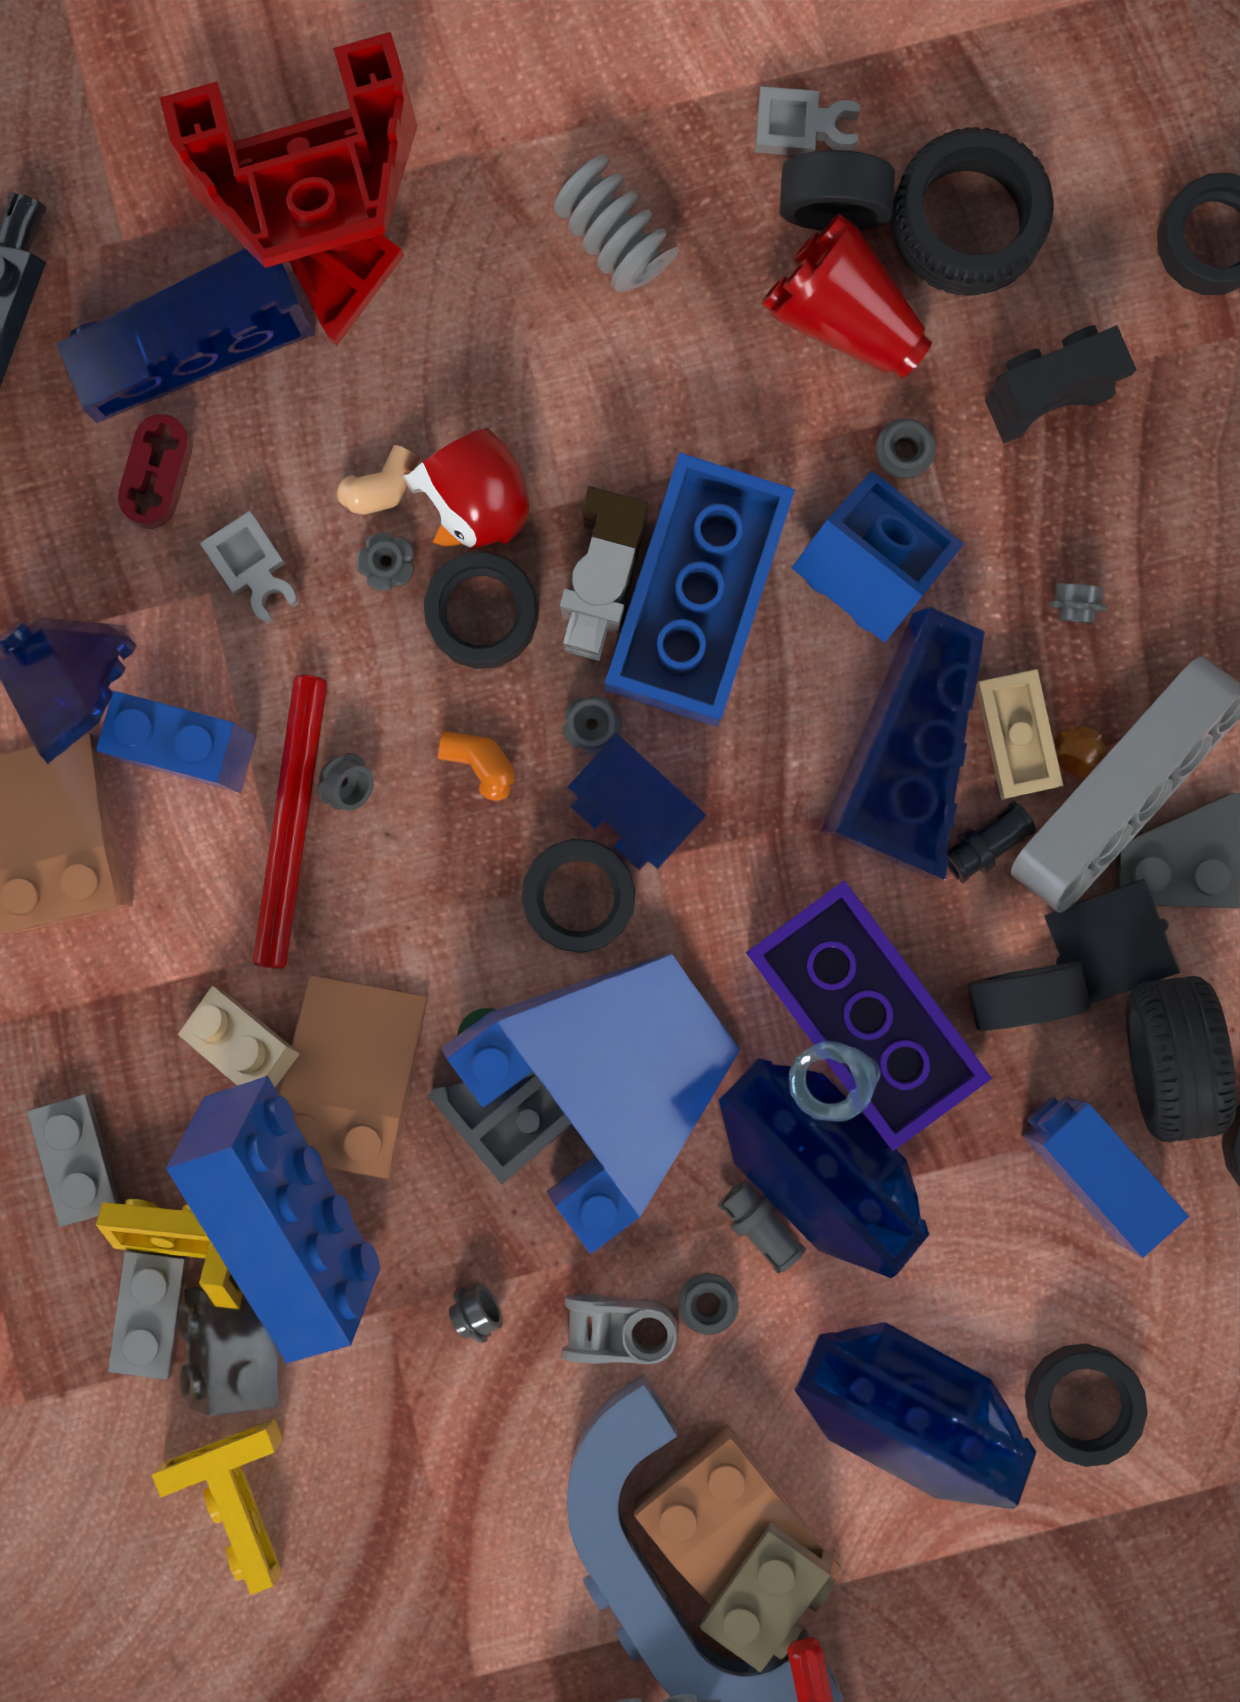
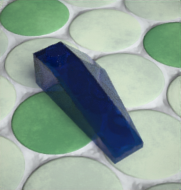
[0,617,137,764]

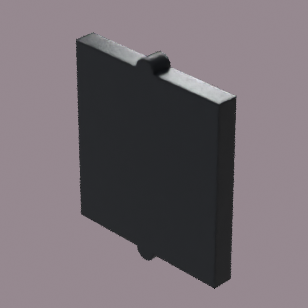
[1044,878,1181,1004]

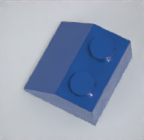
[791,470,964,643]

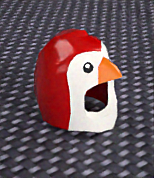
[402,428,530,549]

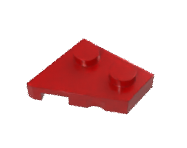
[289,235,404,346]

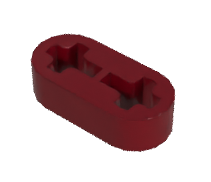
[118,414,193,529]

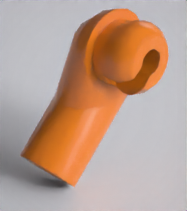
[438,730,515,801]

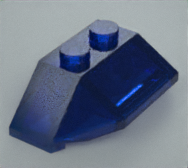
[718,1058,930,1278]
[794,1322,1037,1509]

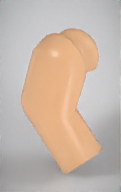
[337,445,421,515]

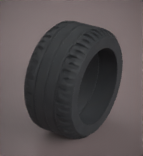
[891,127,1054,296]
[1126,976,1236,1142]

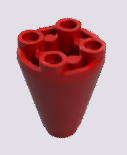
[761,213,932,378]

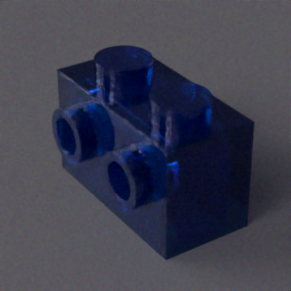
[567,733,706,871]

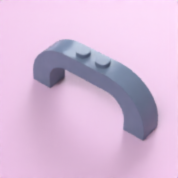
[567,1374,844,1702]

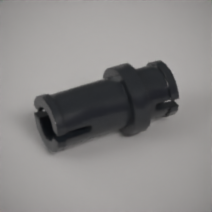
[941,801,1036,883]

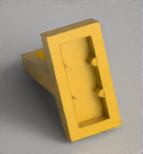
[95,1199,243,1309]
[152,1418,283,1596]

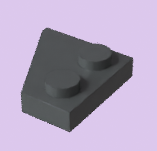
[1115,793,1240,909]
[427,1071,572,1184]

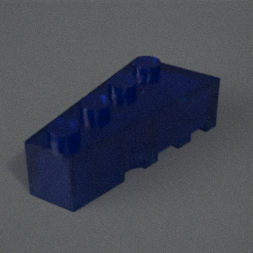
[57,248,314,423]
[820,607,985,880]

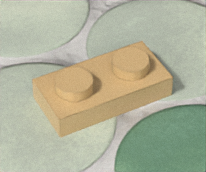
[975,669,1063,800]
[178,985,300,1088]

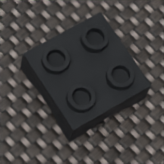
[985,325,1137,444]

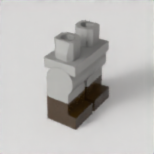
[560,486,648,661]

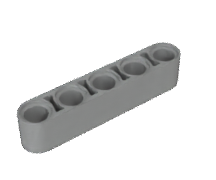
[1011,656,1240,913]

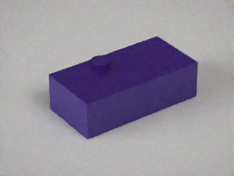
[746,880,992,1151]

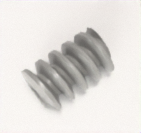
[554,153,679,292]

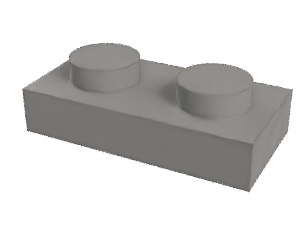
[27,1093,121,1227]
[108,1250,189,1380]

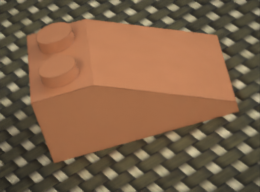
[0,733,132,934]
[279,975,428,1179]
[634,1424,841,1606]

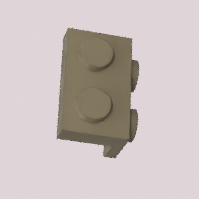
[700,1523,836,1672]

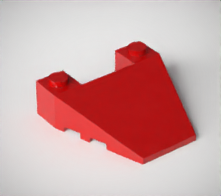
[160,32,418,268]

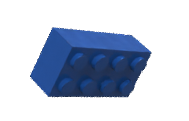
[605,452,795,727]
[166,1076,380,1364]

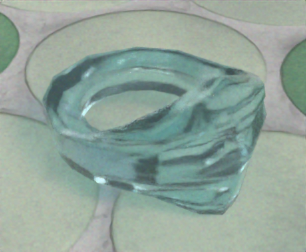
[789,1042,880,1121]

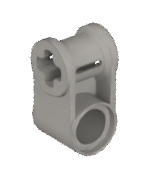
[561,1294,678,1364]

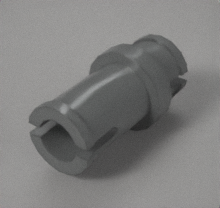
[718,1180,806,1274]

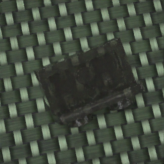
[178,1286,279,1416]

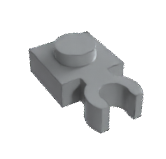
[755,86,860,156]
[200,511,299,625]

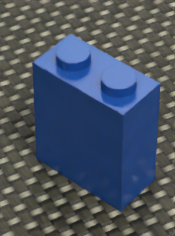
[96,690,257,793]
[1021,1096,1190,1258]

